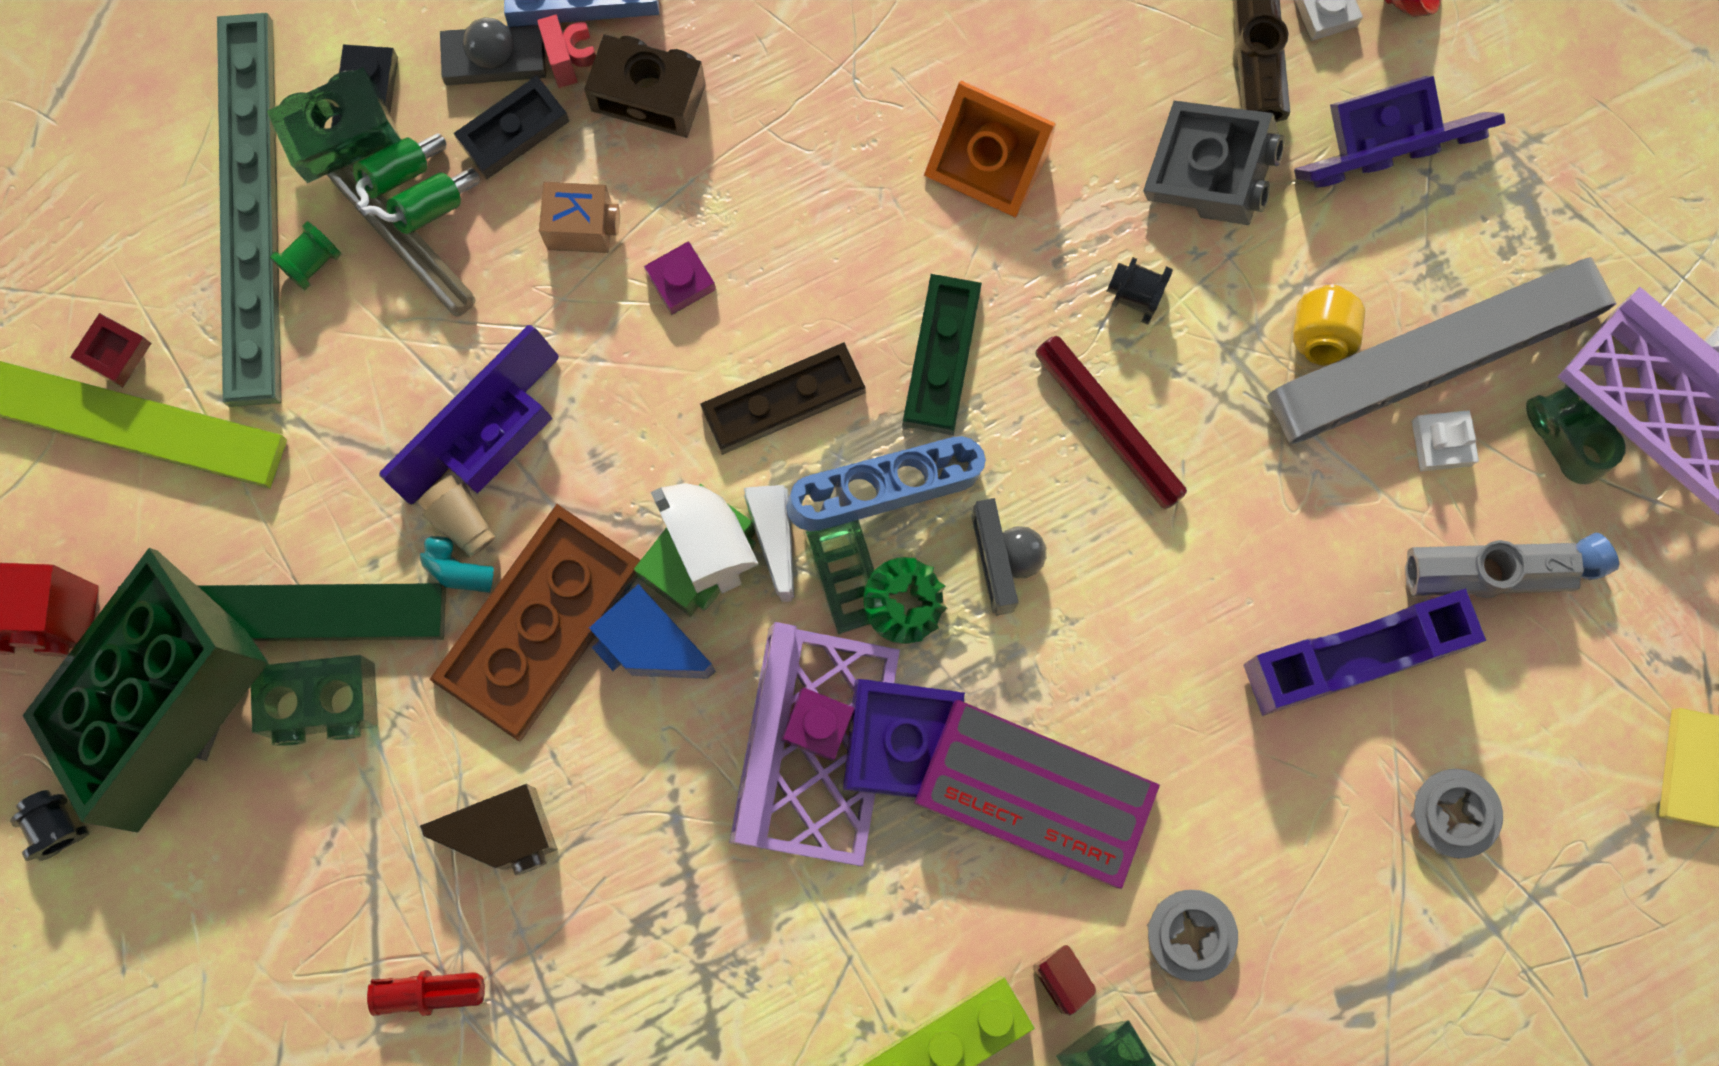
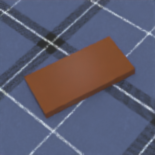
[429,504,640,742]

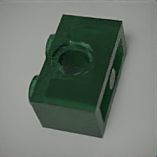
[267,67,401,184]

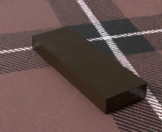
[700,342,866,455]

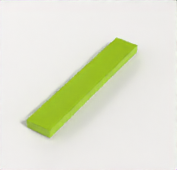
[0,361,287,489]

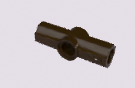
[1232,0,1290,122]

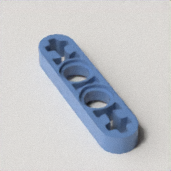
[786,436,986,531]

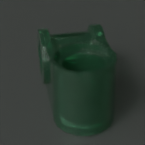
[1526,384,1626,484]

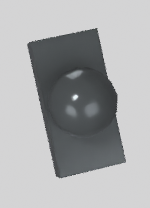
[440,17,546,85]
[971,498,1047,616]

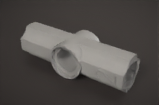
[1405,540,1584,598]

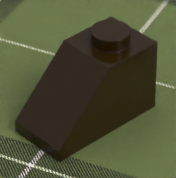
[420,784,558,876]

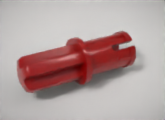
[367,970,485,1016]

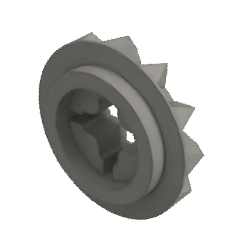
[1411,769,1503,859]
[1147,890,1238,981]

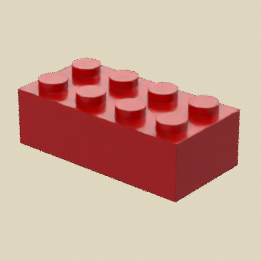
[0,563,99,657]

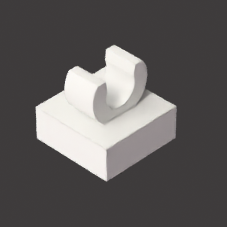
[1412,410,1479,472]

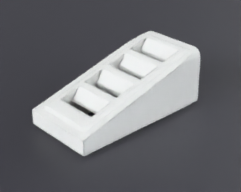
[744,485,795,602]

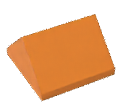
[924,81,1056,218]

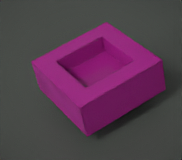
[644,241,716,315]
[781,687,854,761]

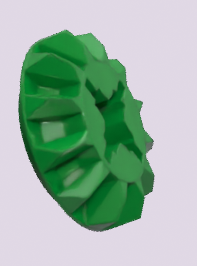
[864,557,948,644]

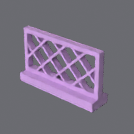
[1558,287,1719,515]
[729,622,900,866]

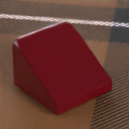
[1033,945,1096,1016]

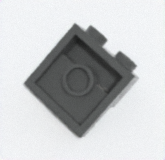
[1143,101,1285,225]

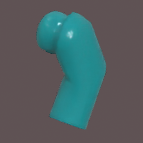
[420,536,494,593]

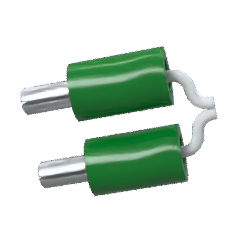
[353,133,480,234]

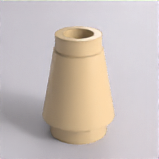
[418,476,495,557]

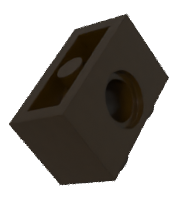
[584,34,706,138]

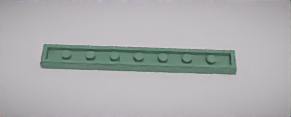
[217,13,281,407]

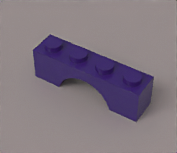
[1244,588,1486,716]

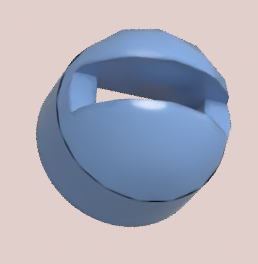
[1575,532,1620,580]

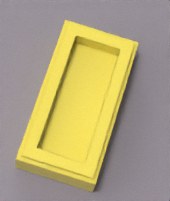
[1659,708,1719,828]

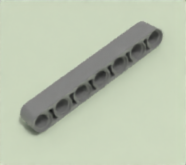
[1266,257,1617,444]

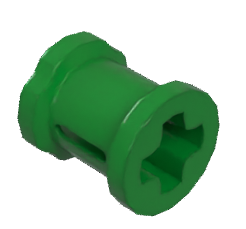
[270,221,342,291]

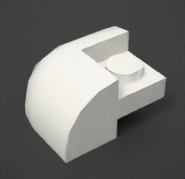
[651,483,759,593]

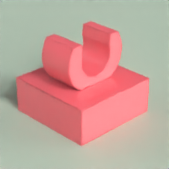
[537,14,596,88]

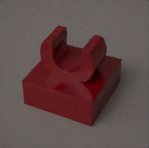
[70,313,152,388]

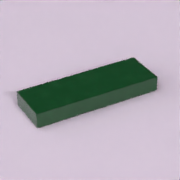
[902,274,982,436]

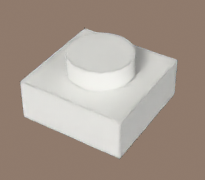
[1294,0,1363,41]

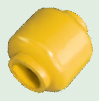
[1293,285,1365,366]

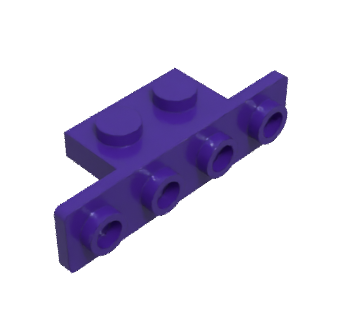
[1294,76,1506,188]
[379,325,559,505]

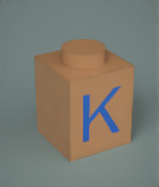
[539,182,620,253]

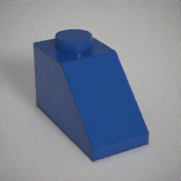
[589,584,716,679]

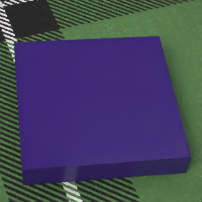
[843,679,965,799]

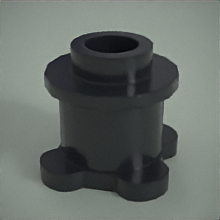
[1106,257,1173,325]
[10,790,90,861]

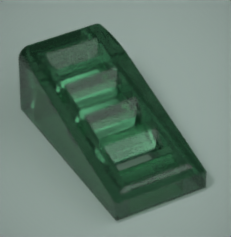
[803,520,874,634]

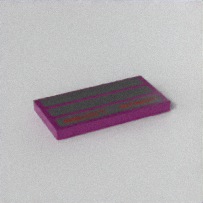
[914,700,1160,889]

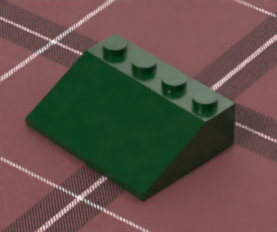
[22,548,268,833]

